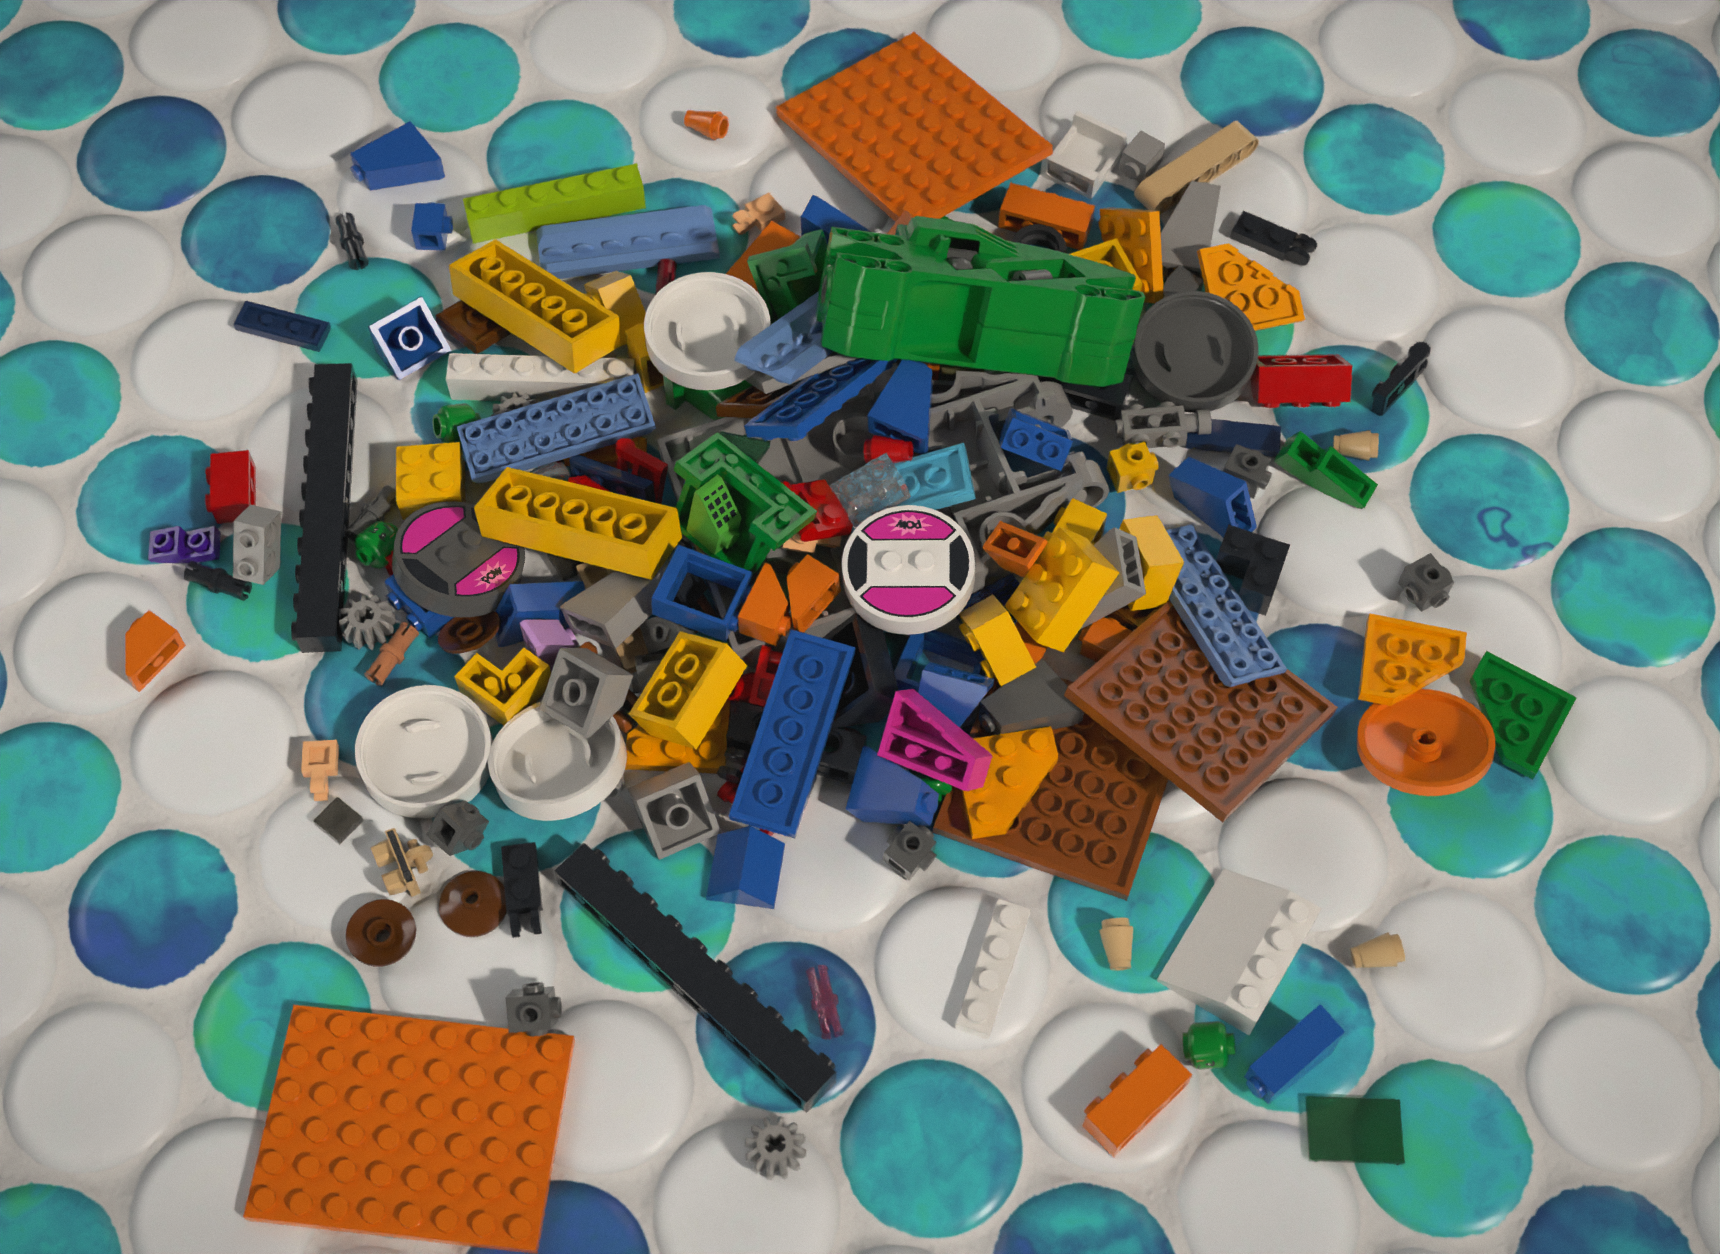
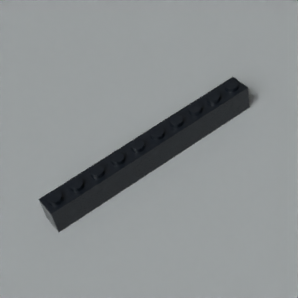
[291,363,358,653]
[554,843,836,1113]

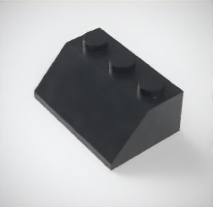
[823,613,899,729]

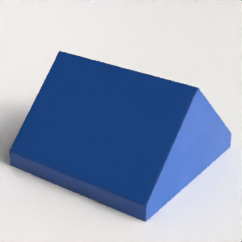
[368,296,451,380]
[706,826,785,909]

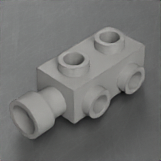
[1115,402,1212,448]

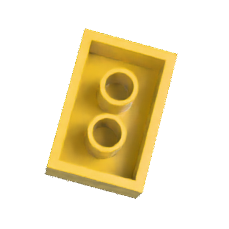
[1005,526,1120,652]
[629,631,747,750]

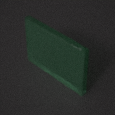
[1305,1095,1405,1165]

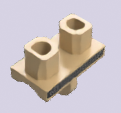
[371,828,433,897]

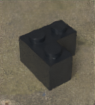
[1216,524,1290,616]

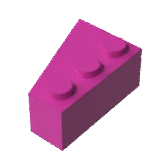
[877,689,993,791]

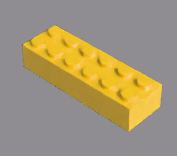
[449,239,621,374]
[474,467,682,580]

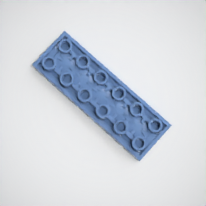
[536,205,720,279]
[734,291,834,384]
[457,374,656,483]
[1166,524,1287,687]

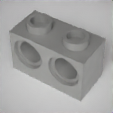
[233,505,281,585]

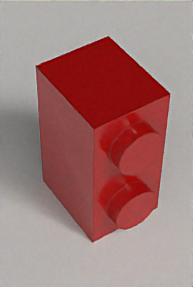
[205,450,256,524]

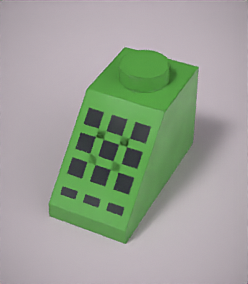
[686,474,742,555]

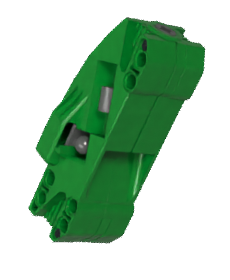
[815,216,1145,387]

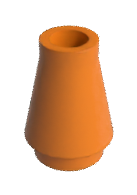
[684,110,729,140]

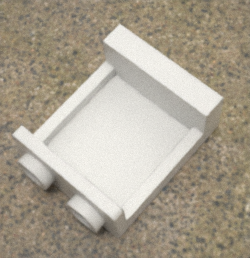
[1040,111,1127,199]

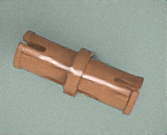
[364,622,419,686]

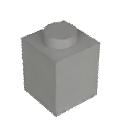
[1119,130,1165,183]

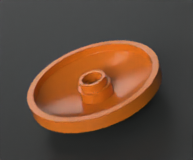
[1357,689,1495,796]

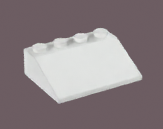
[1157,869,1322,1036]

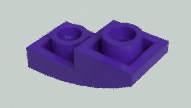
[148,526,221,564]

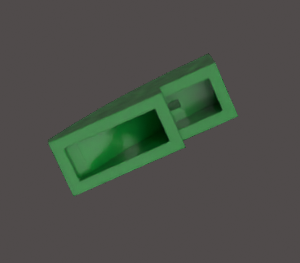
[1274,431,1378,509]

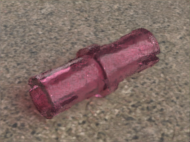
[805,965,844,1040]

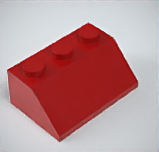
[1250,354,1352,408]

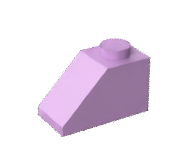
[520,620,578,673]

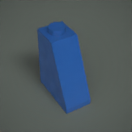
[350,121,445,191]
[801,195,871,244]
[867,360,933,455]
[1168,457,1257,538]
[495,581,585,647]
[918,662,994,727]
[845,747,939,826]
[1244,1004,1345,1104]

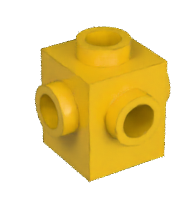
[1106,442,1158,493]

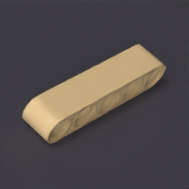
[1134,121,1259,215]

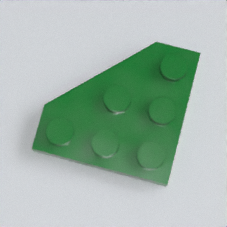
[1469,651,1577,780]

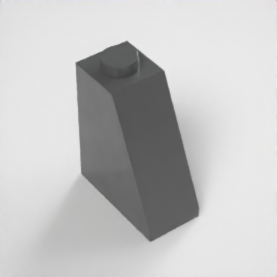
[978,659,1084,735]

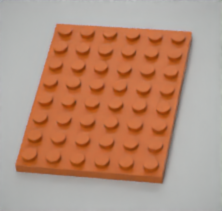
[776,32,1053,222]
[243,1005,575,1254]

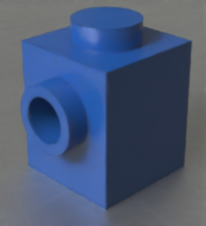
[411,202,453,251]

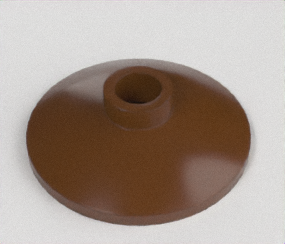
[438,611,501,654]
[439,871,507,937]
[345,899,417,967]

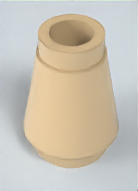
[1333,430,1379,461]
[1099,918,1134,971]
[1350,932,1405,969]

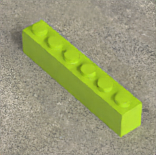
[463,163,646,244]

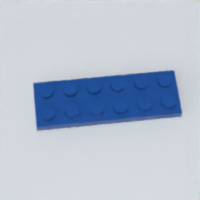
[744,358,898,441]
[729,629,855,839]

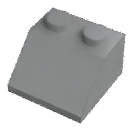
[539,648,633,737]
[627,762,721,860]

